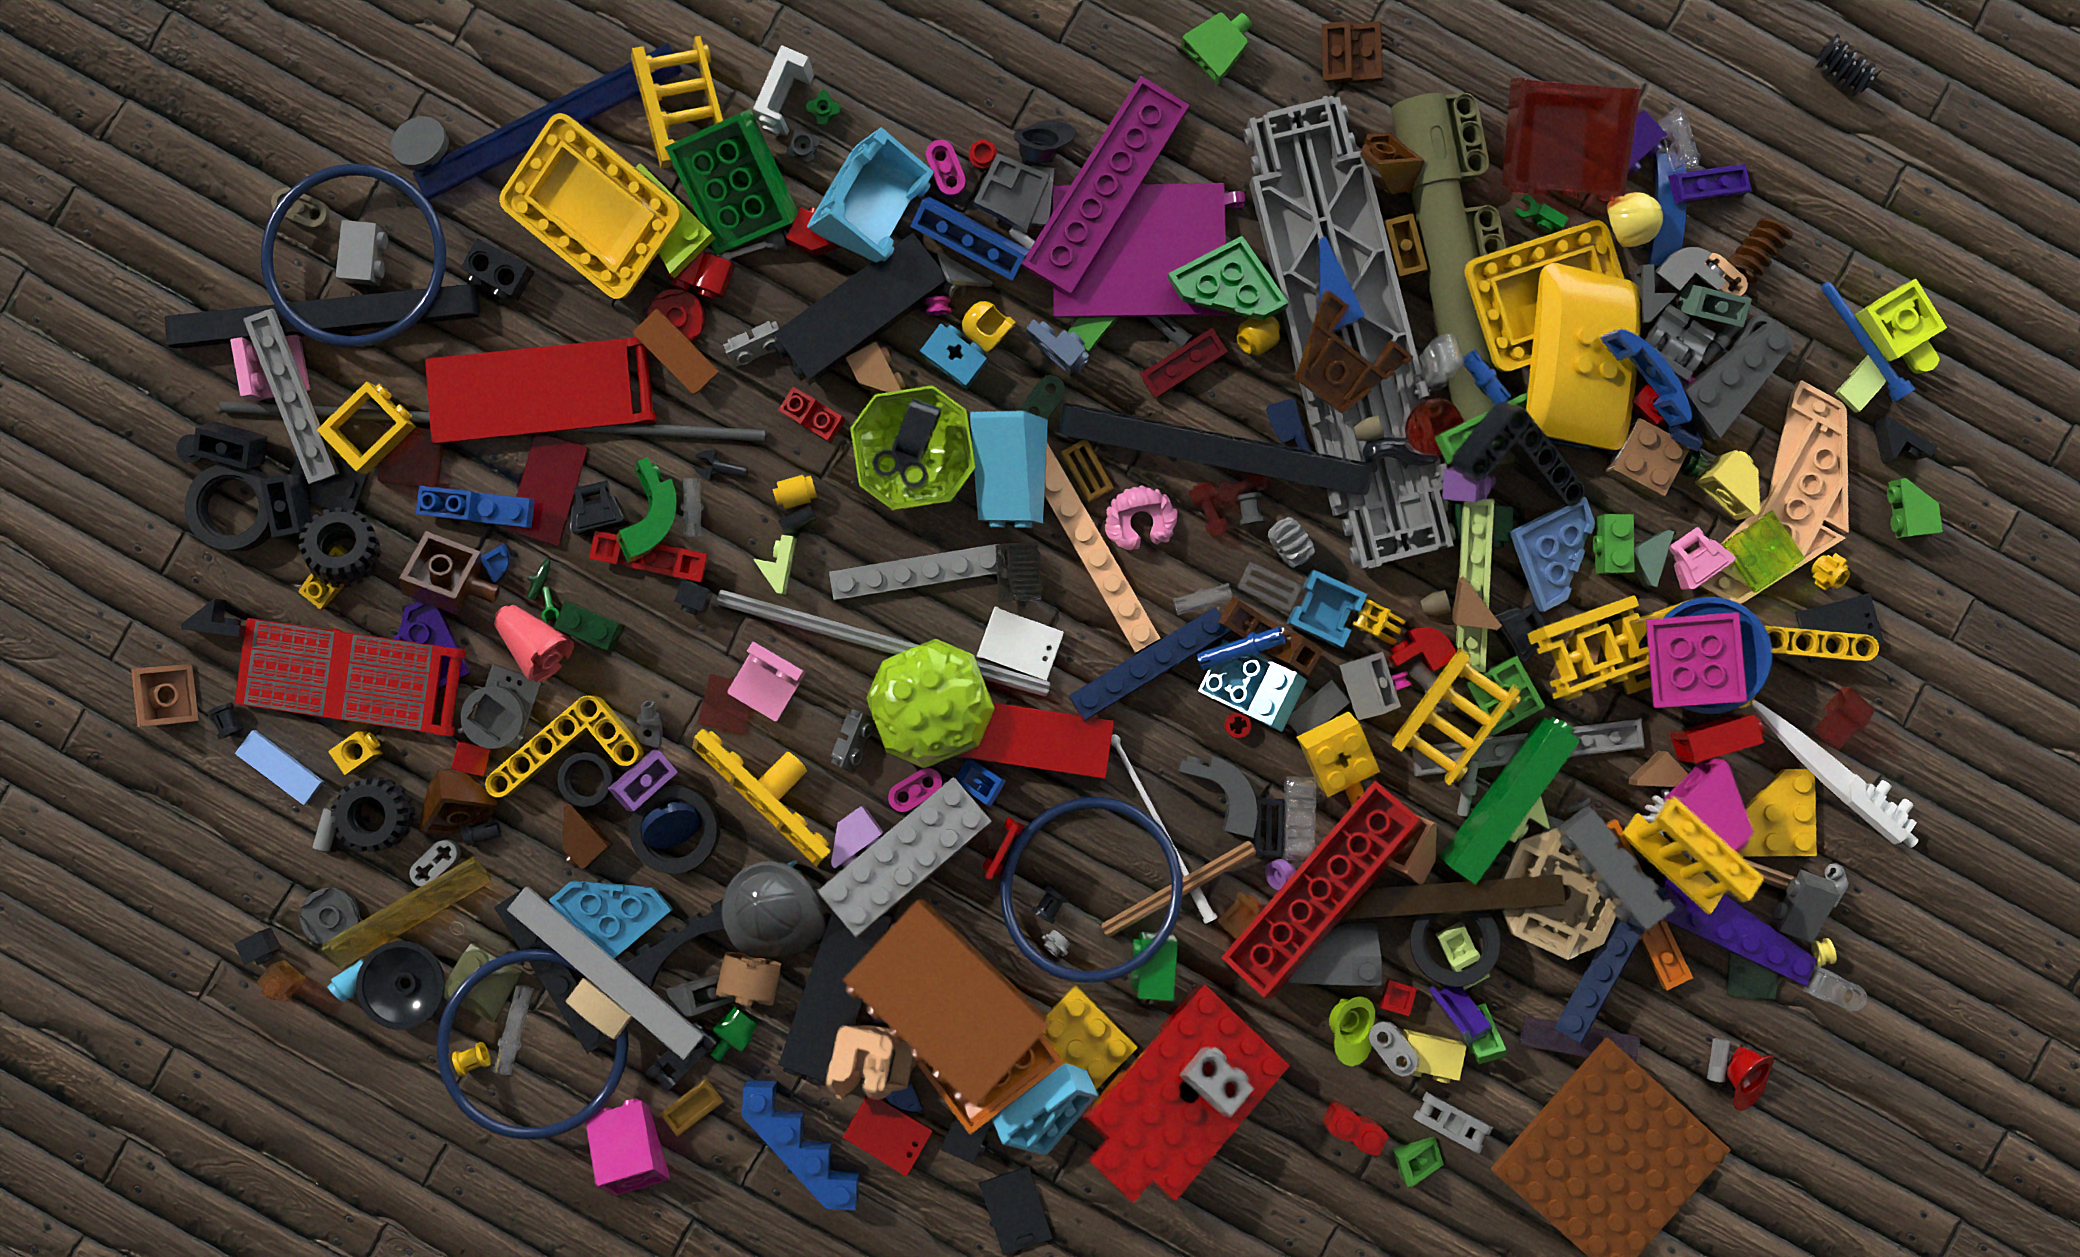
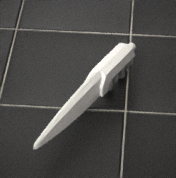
[1752,700,1918,848]

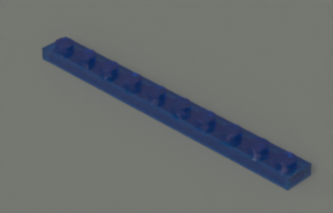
[412,43,683,201]

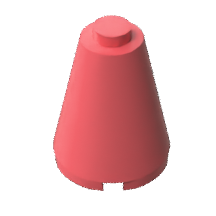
[494,605,574,682]

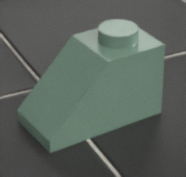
[1677,283,1752,327]

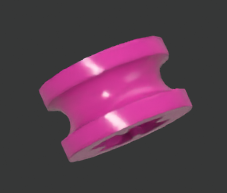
[925,296,952,316]
[1391,671,1412,690]

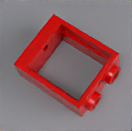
[1669,714,1764,763]

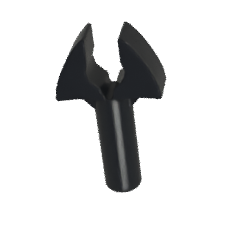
[692,449,748,482]

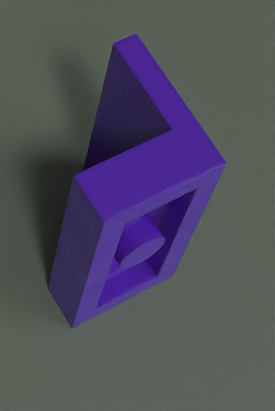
[1429,986,1493,1045]

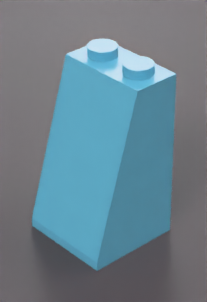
[970,411,1048,528]

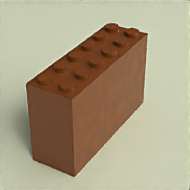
[843,899,1052,1107]

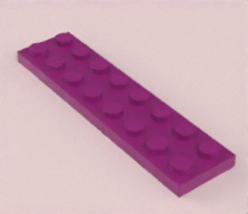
[1021,76,1189,296]

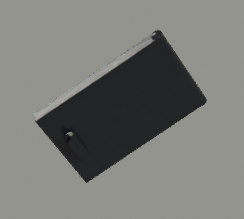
[289,453,369,512]
[1795,593,1884,663]
[978,1166,1053,1255]

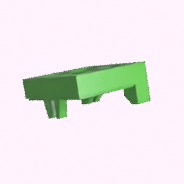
[1464,656,1545,735]

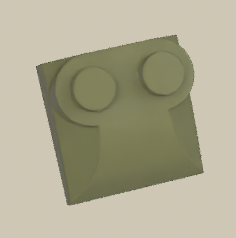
[444,942,523,1022]

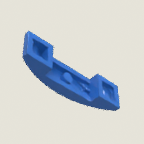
[1648,153,1687,267]
[1600,328,1692,426]

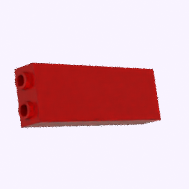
[957,702,1114,778]

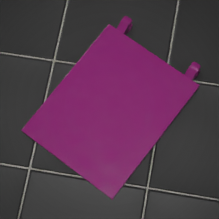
[1053,183,1245,318]

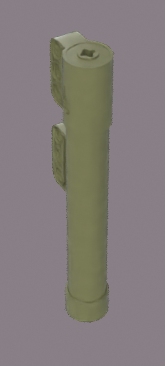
[1391,93,1518,469]

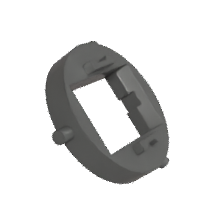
[458,680,526,749]

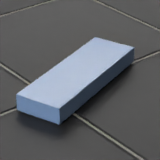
[235,730,325,805]

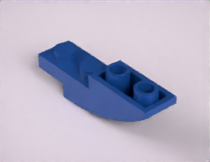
[415,486,535,528]

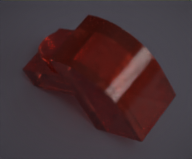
[1813,687,1874,750]

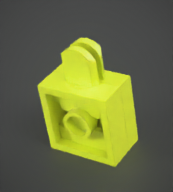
[1854,279,1947,374]

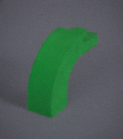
[616,457,677,563]

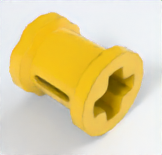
[452,1042,491,1077]

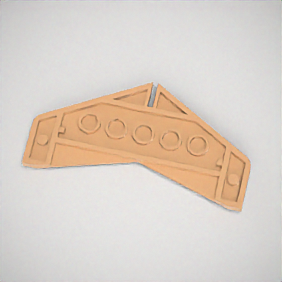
[1698,380,1849,604]

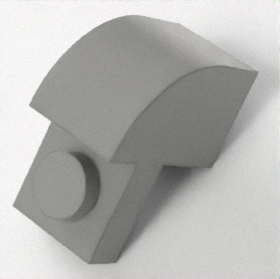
[1654,247,1727,291]

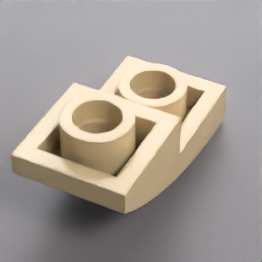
[566,978,633,1039]

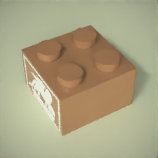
[1604,418,1690,500]

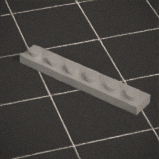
[243,309,339,484]
[829,544,1004,600]

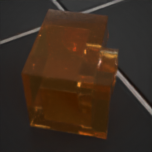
[256,960,306,1002]

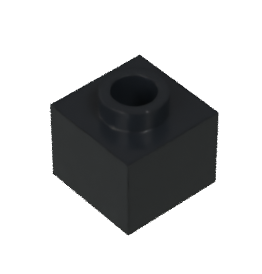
[674,580,714,615]
[234,928,281,966]

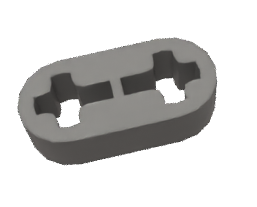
[410,839,461,887]

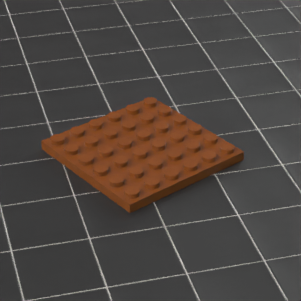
[1490,1037,1731,1257]

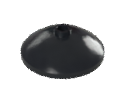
[356,941,445,1030]

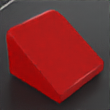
[451,741,491,776]

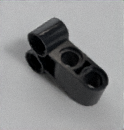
[873,398,942,491]

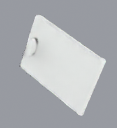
[977,606,1064,681]

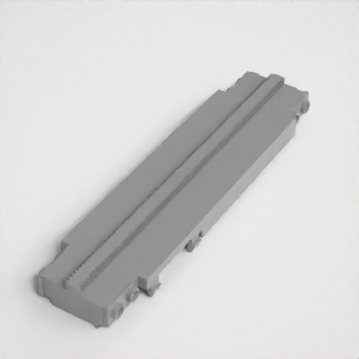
[1244,96,1456,570]

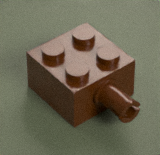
[399,531,500,615]

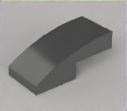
[1287,679,1351,735]

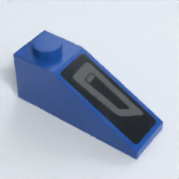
[1315,236,1365,334]

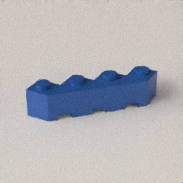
[742,1080,860,1210]

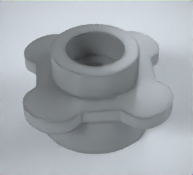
[1042,930,1070,957]

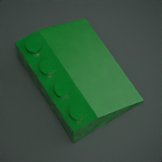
[665,108,798,255]

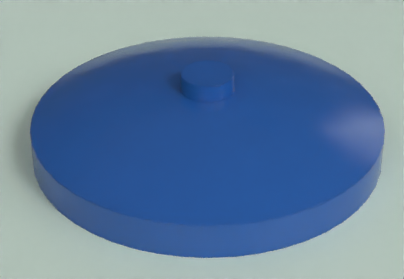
[1663,597,1773,714]

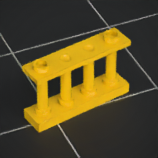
[631,36,723,169]
[1392,647,1521,785]
[1621,797,1764,914]

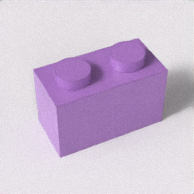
[608,750,678,811]

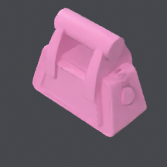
[1669,527,1735,590]

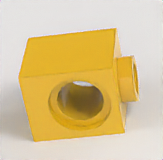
[328,731,382,775]

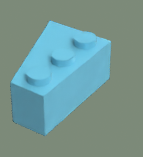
[992,1063,1099,1155]

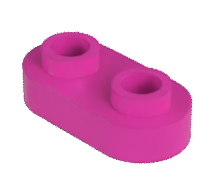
[926,140,966,197]
[888,768,943,812]

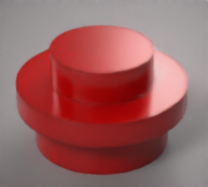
[969,140,997,169]

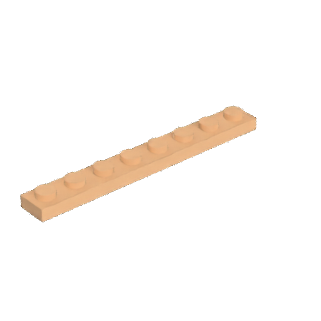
[1044,443,1160,653]

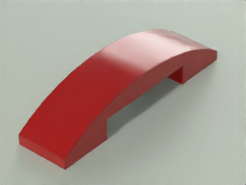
[589,530,708,582]

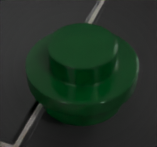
[1681,450,1708,477]

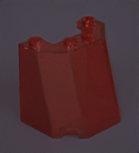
[1502,77,1641,201]

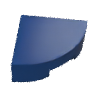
[481,544,510,583]
[886,1081,923,1112]

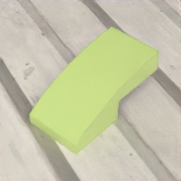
[1835,355,1886,413]
[1435,921,1490,990]

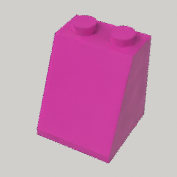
[1663,759,1754,853]
[586,1099,670,1196]

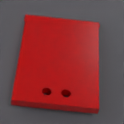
[842,1095,933,1177]

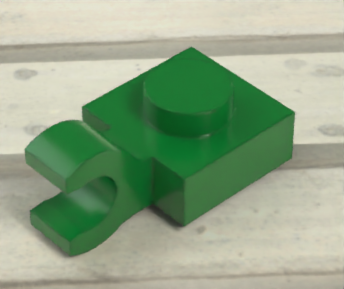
[1513,195,1569,233]

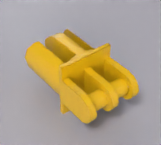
[1352,599,1405,645]

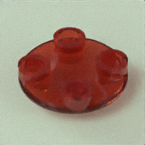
[1405,398,1464,455]

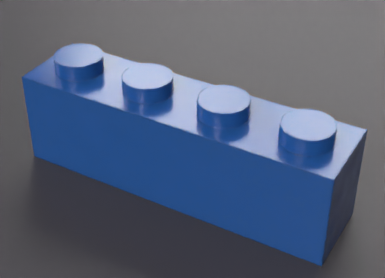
[910,197,1029,281]

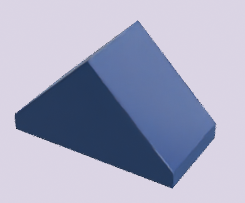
[955,758,1006,807]

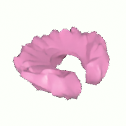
[1105,485,1178,550]

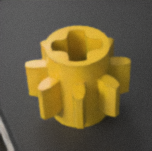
[1811,553,1850,590]

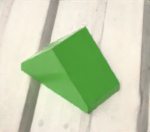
[1392,1137,1444,1187]

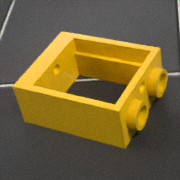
[317,382,416,475]

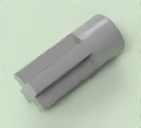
[1707,1038,1730,1082]

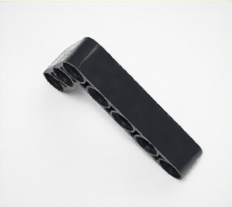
[1452,402,1585,506]

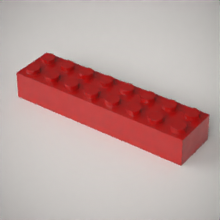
[1221,781,1424,999]

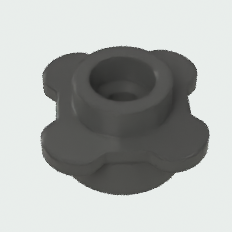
[787,130,820,163]

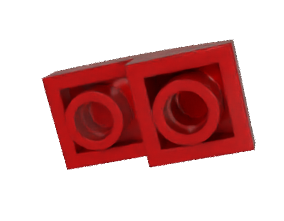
[778,386,846,443]

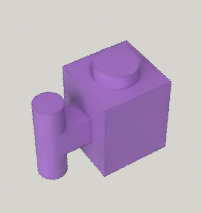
[1442,467,1496,502]

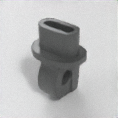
[637,701,663,747]

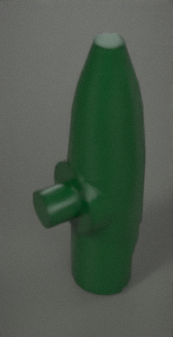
[526,558,551,601]

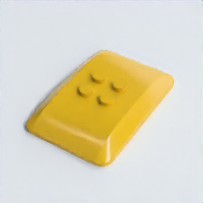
[499,113,682,299]
[1465,220,1624,372]
[1526,263,1641,450]

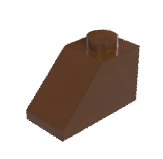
[562,803,614,870]

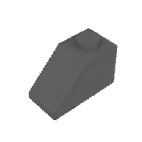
[666,974,736,1016]

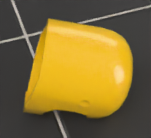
[962,301,1017,353]

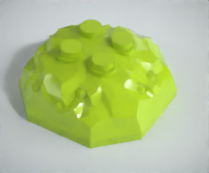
[850,385,975,511]
[866,639,995,769]

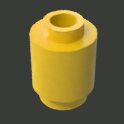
[773,475,817,509]

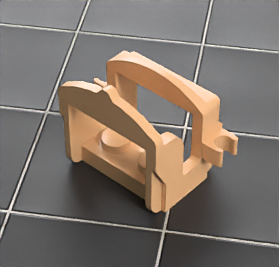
[826,1025,917,1100]

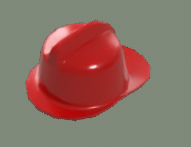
[1726,1046,1774,1111]

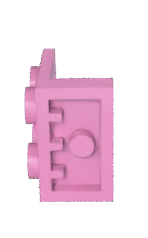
[230,334,310,401]
[728,642,806,721]

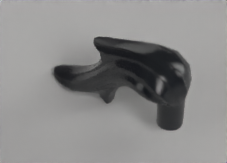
[1362,437,1438,473]

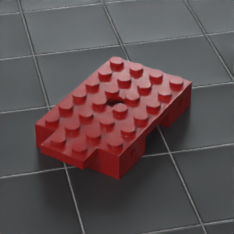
[1081,984,1290,1203]

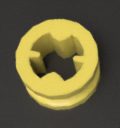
[1811,938,1837,967]

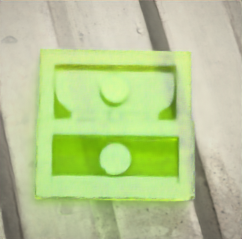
[1722,511,1805,593]

